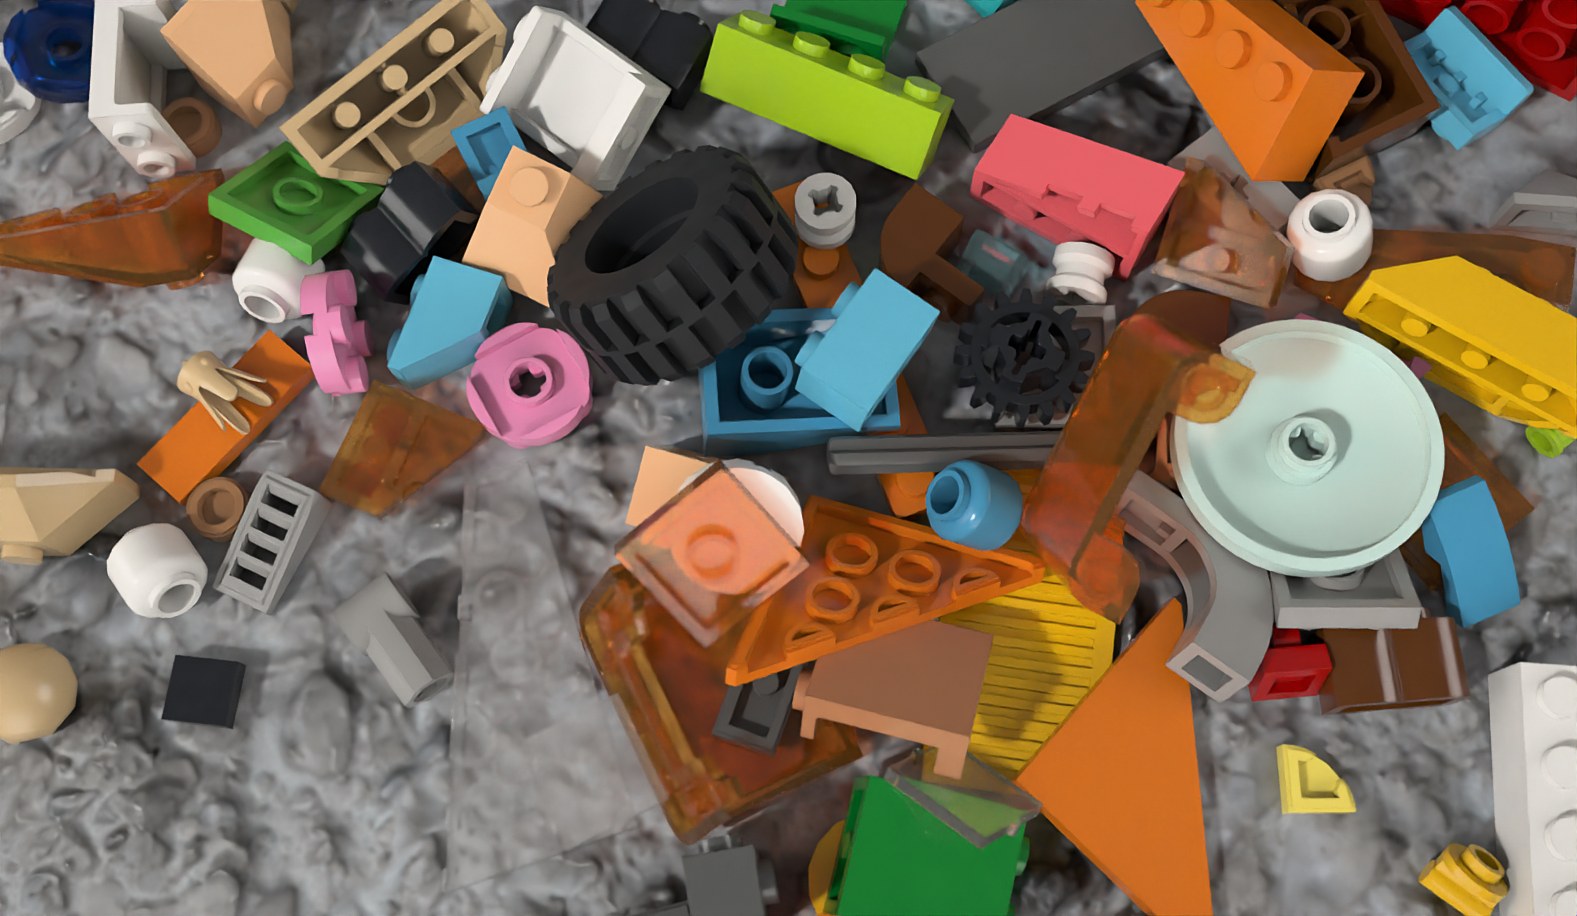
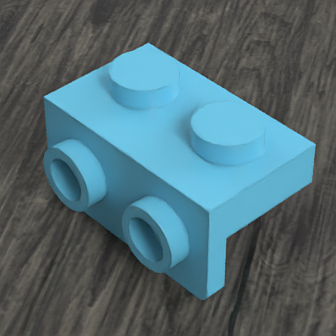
[1403,6,1534,150]

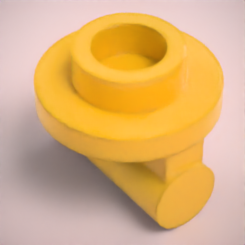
[1418,843,1508,916]

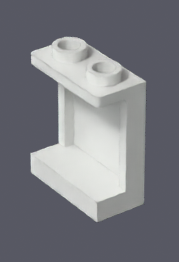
[88,0,196,178]
[480,5,672,191]

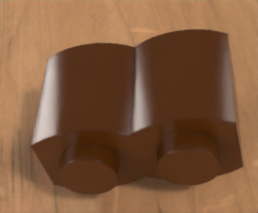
[1308,607,1471,715]

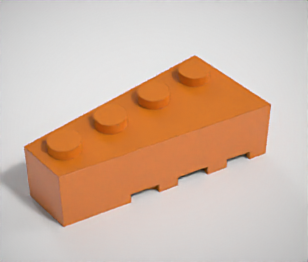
[1135,0,1365,181]

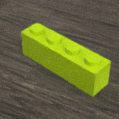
[699,10,955,180]

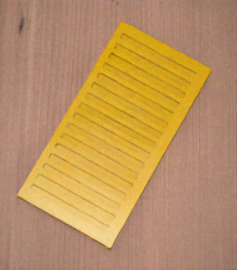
[918,467,1130,805]

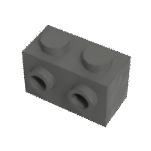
[682,834,780,916]

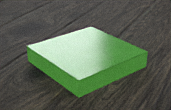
[208,141,385,265]

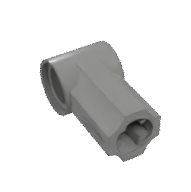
[331,571,455,709]

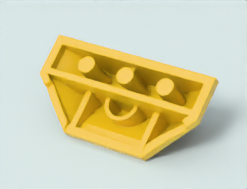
[1342,255,1577,439]

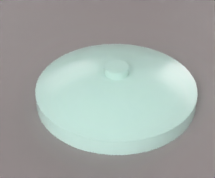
[1169,319,1445,577]

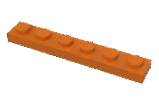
[771,180,939,521]

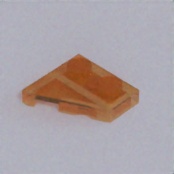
[1152,156,1296,309]
[318,379,487,521]

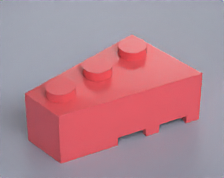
[969,114,1186,283]

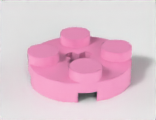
[300,269,374,397]
[466,322,593,449]

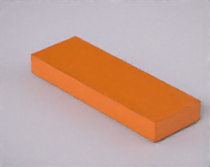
[137,329,315,507]

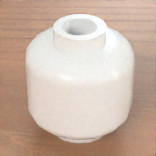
[1286,189,1373,282]
[232,237,325,323]
[107,523,208,618]

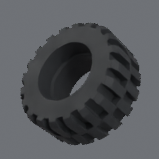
[547,145,798,386]

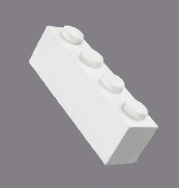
[1488,662,1577,916]

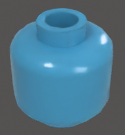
[926,459,1023,551]

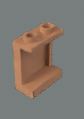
[792,620,994,780]

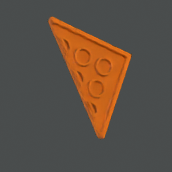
[725,494,1047,687]
[1010,598,1213,916]

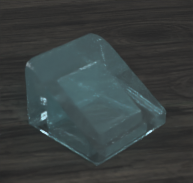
[957,229,1030,309]

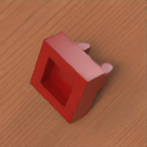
[1248,622,1333,702]

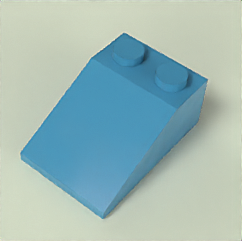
[698,307,901,457]

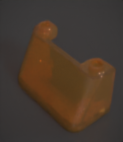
[1020,313,1256,625]
[579,547,864,846]

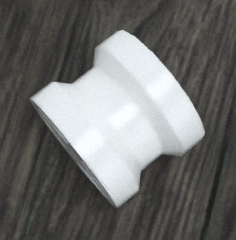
[795,173,856,250]
[1044,241,1115,306]

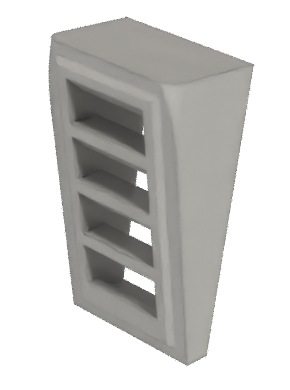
[212,468,333,616]

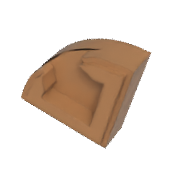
[1309,155,1375,208]

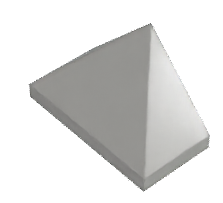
[1489,169,1577,236]

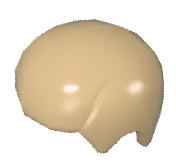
[0,642,79,745]

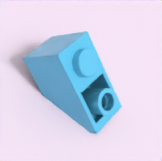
[387,256,514,390]

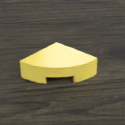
[1276,744,1356,814]

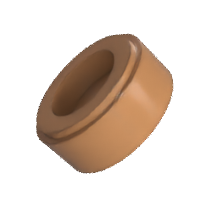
[160,97,222,158]
[186,477,251,543]

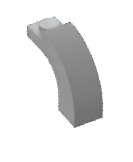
[1102,469,1274,704]

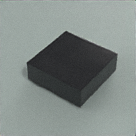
[161,655,246,729]

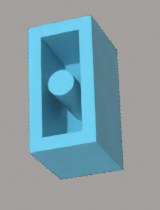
[795,268,940,433]

